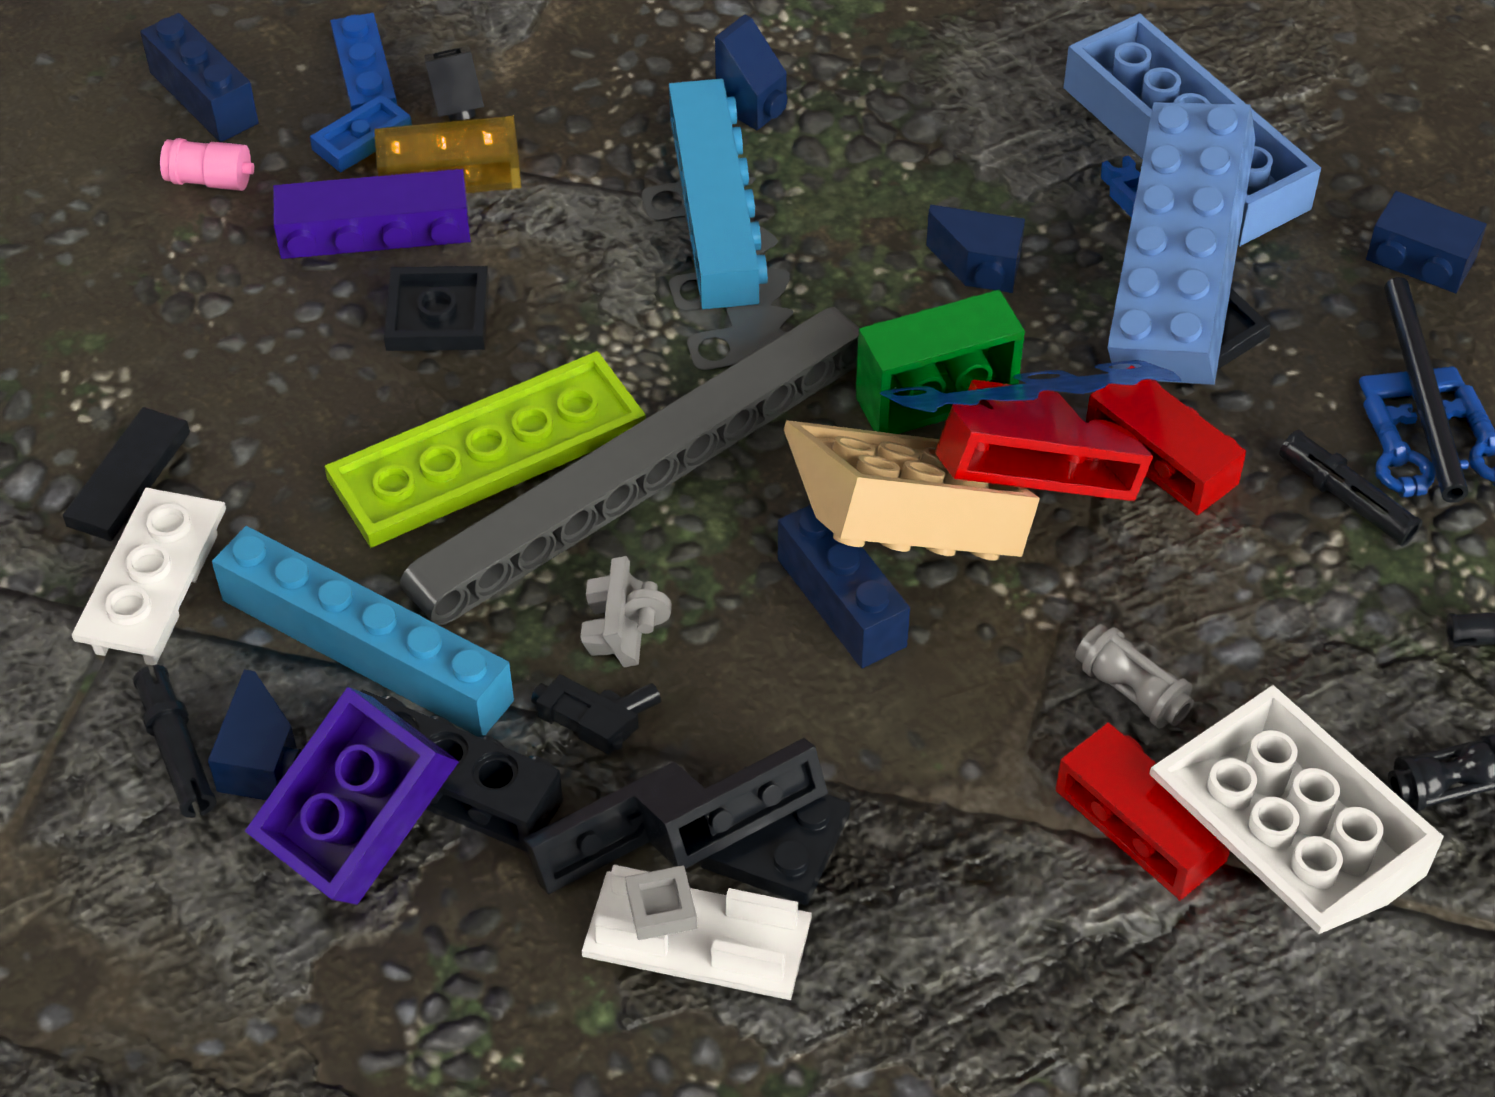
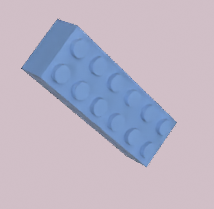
[1063,13,1321,246]
[1107,102,1255,385]

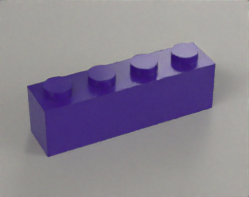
[273,169,471,259]

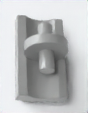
[580,556,672,667]

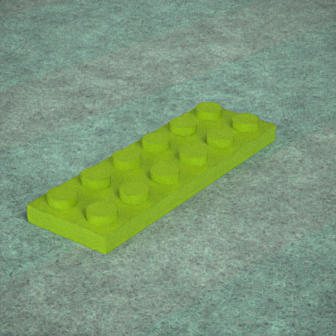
[324,351,646,548]

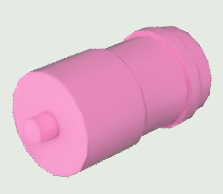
[160,138,255,191]

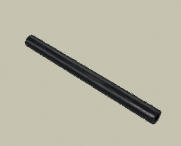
[1384,277,1468,503]

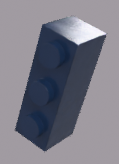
[140,13,259,142]
[778,504,910,669]

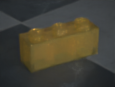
[375,116,522,193]

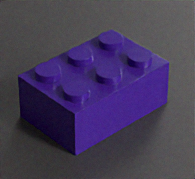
[245,687,459,905]

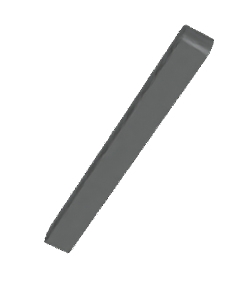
[400,307,859,625]

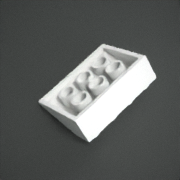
[1149,685,1444,934]

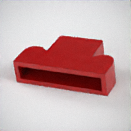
[935,379,1153,501]

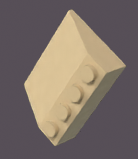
[784,420,1040,560]

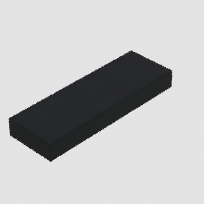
[63,407,190,541]

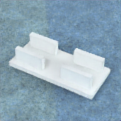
[72,488,226,665]
[582,865,812,1000]

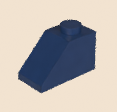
[715,14,788,131]
[926,204,1025,293]
[208,669,302,800]

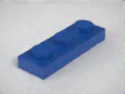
[330,13,397,111]

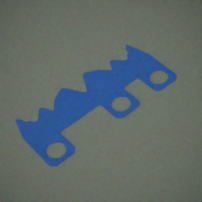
[880,360,1181,412]

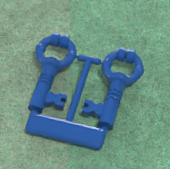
[1359,366,1495,498]

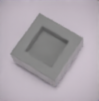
[625,865,697,940]

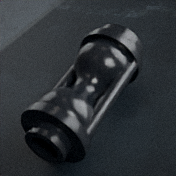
[1388,734,1495,812]

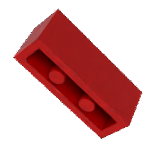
[1086,365,1246,516]
[1055,722,1230,901]

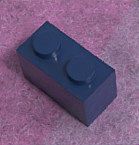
[1366,191,1487,294]

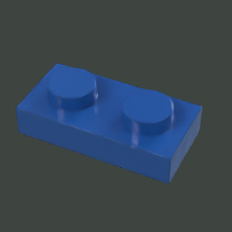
[310,94,413,173]

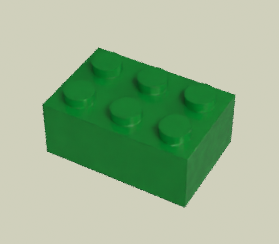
[856,289,1025,434]

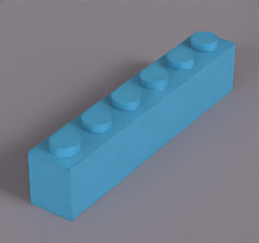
[669,79,768,310]
[212,526,514,737]

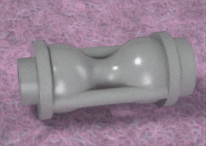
[1075,624,1194,728]

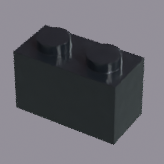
[424,45,484,122]

